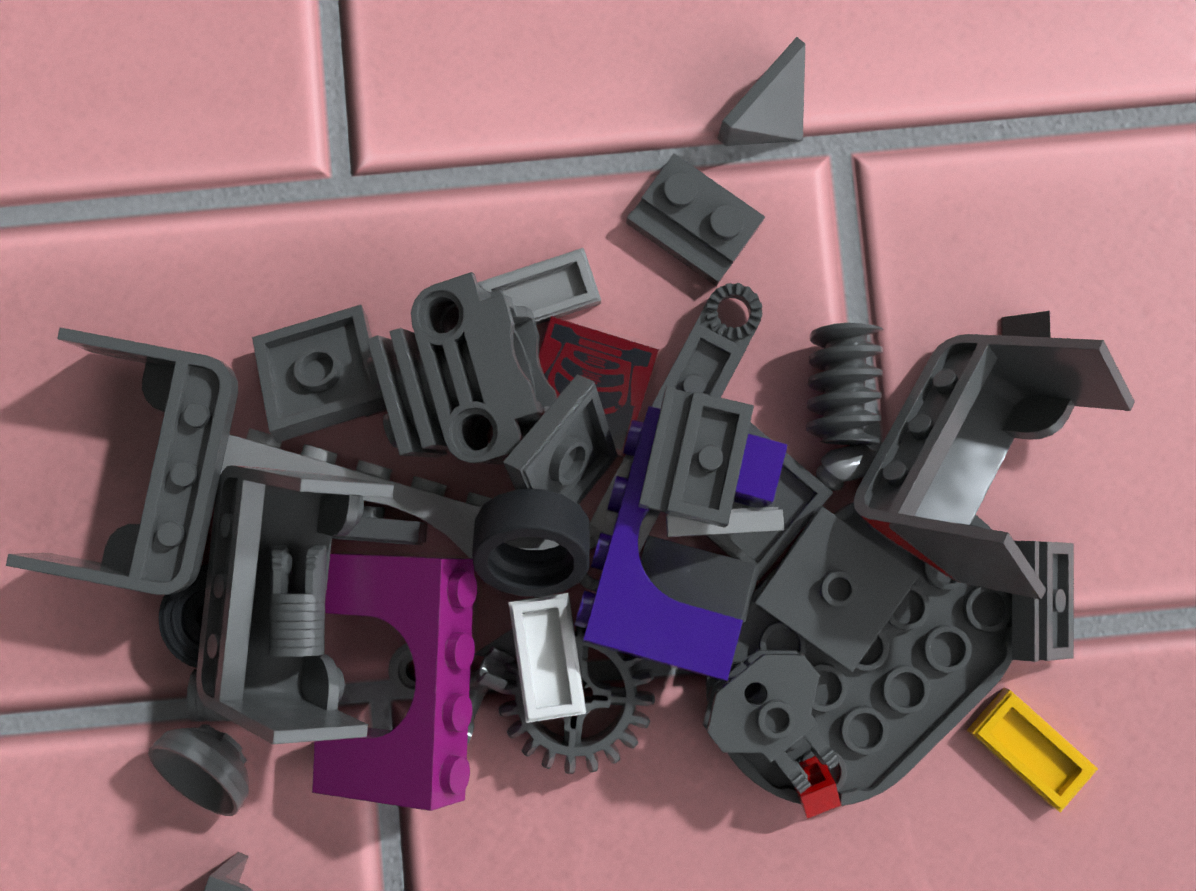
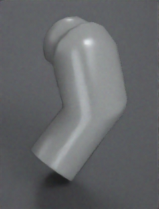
[816,445,878,491]

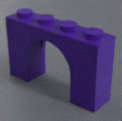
[574,406,788,681]

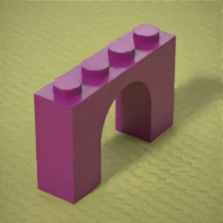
[312,554,477,811]

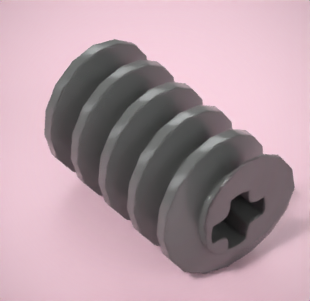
[806,323,884,446]

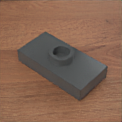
[332,506,428,545]

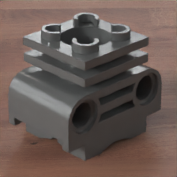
[367,272,557,464]

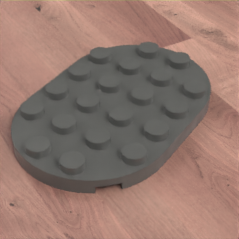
[706,502,1012,806]

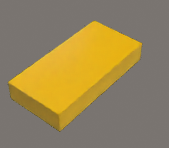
[967,688,1098,813]

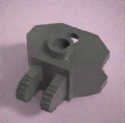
[703,650,841,794]

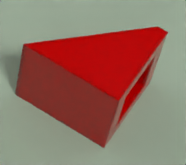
[794,756,841,819]

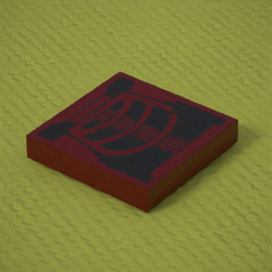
[539,316,659,458]

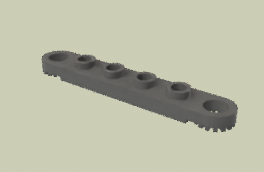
[579,283,763,592]

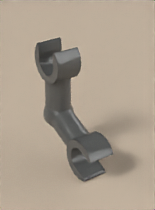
[467,647,515,746]

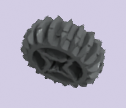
[499,626,655,774]

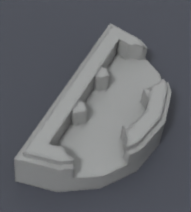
[666,507,784,537]

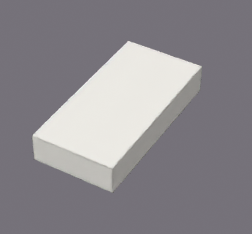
[509,592,586,723]

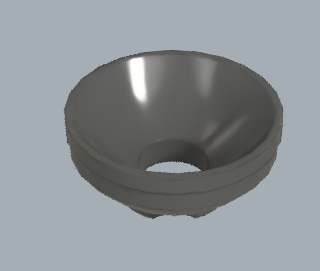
[148,724,249,816]

